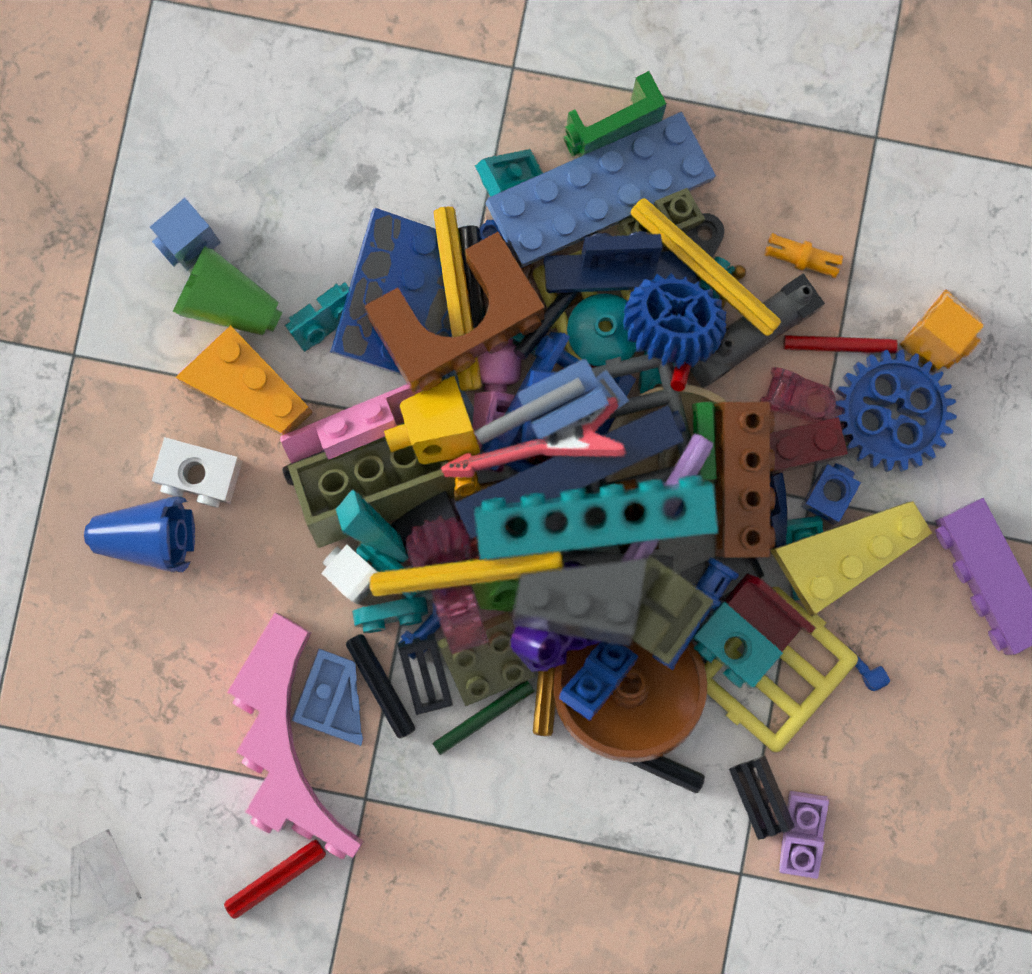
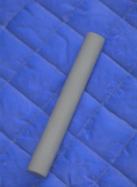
[475,378,586,445]

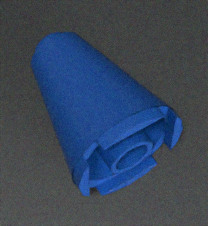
[84,496,195,573]

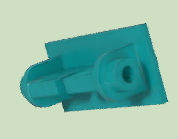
[285,282,349,352]

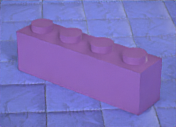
[935,498,1032,655]

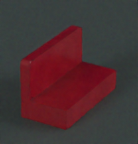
[723,573,816,652]

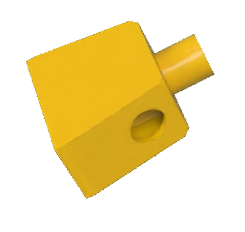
[384,376,481,464]

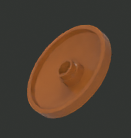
[553,639,707,762]

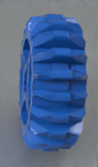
[623,273,726,369]

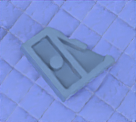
[291,648,363,746]

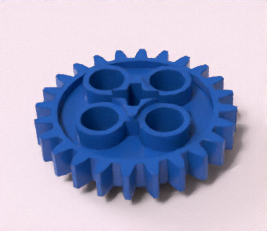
[832,350,957,472]

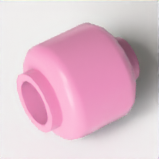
[478,338,521,392]

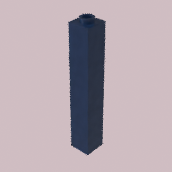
[454,405,687,539]

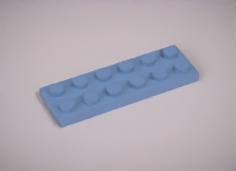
[485,112,716,268]

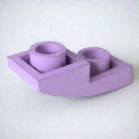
[779,791,829,879]

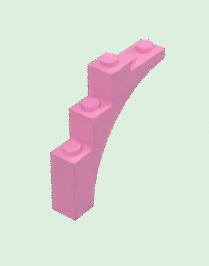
[227,613,364,859]

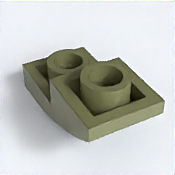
[617,188,705,246]

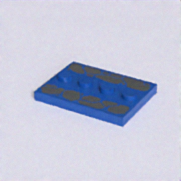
[330,208,452,376]

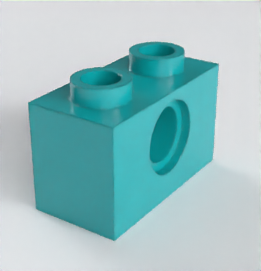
[693,602,783,688]

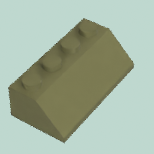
[288,422,456,548]

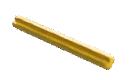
[630,198,781,336]
[433,206,482,392]
[370,551,563,596]

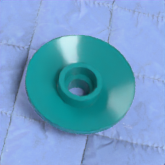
[567,294,636,367]

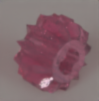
[406,516,472,568]

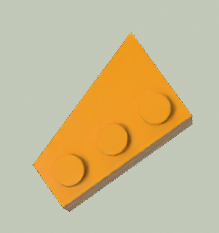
[899,289,984,373]
[175,325,313,436]

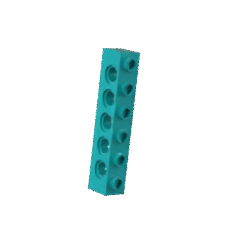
[475,475,718,560]

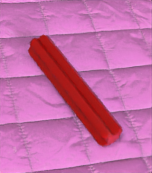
[224,840,326,919]

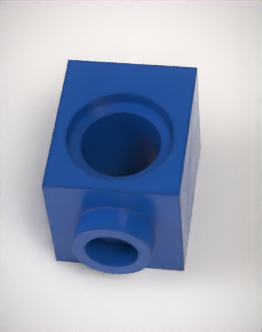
[800,463,861,525]

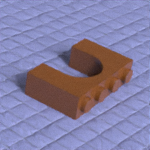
[365,232,545,393]

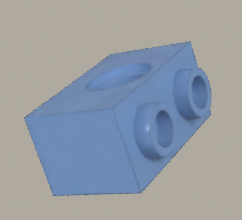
[150,198,221,271]

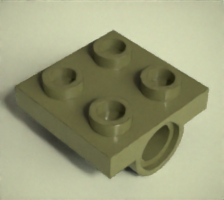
[633,555,714,665]
[437,612,535,706]

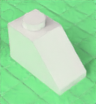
[322,545,377,605]

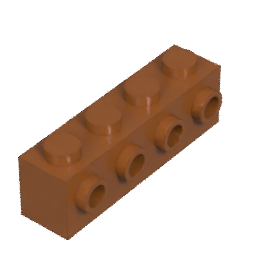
[714,402,775,558]

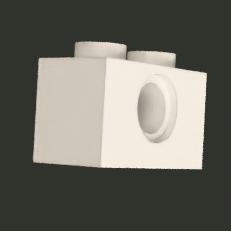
[152,437,243,508]

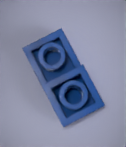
[559,642,639,720]

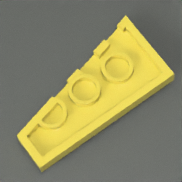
[770,501,932,615]

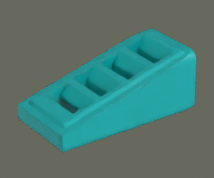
[336,490,408,563]

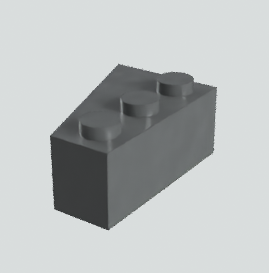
[512,559,647,646]

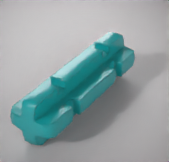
[356,543,419,599]

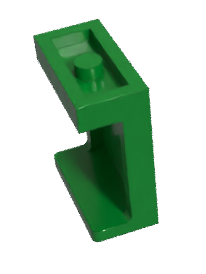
[563,71,667,157]

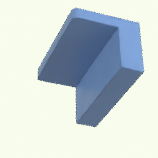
[518,359,609,440]

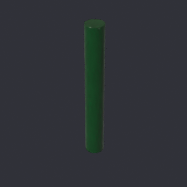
[433,680,535,755]

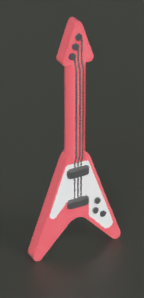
[441,397,626,477]

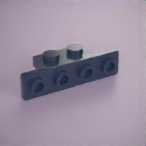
[543,231,697,293]

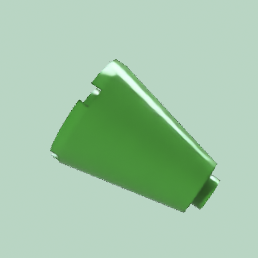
[173,246,282,336]

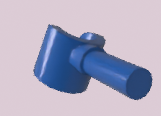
[848,646,890,691]

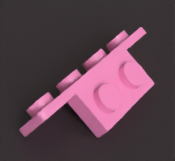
[280,384,422,464]

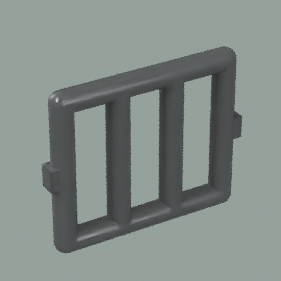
[585,354,691,494]

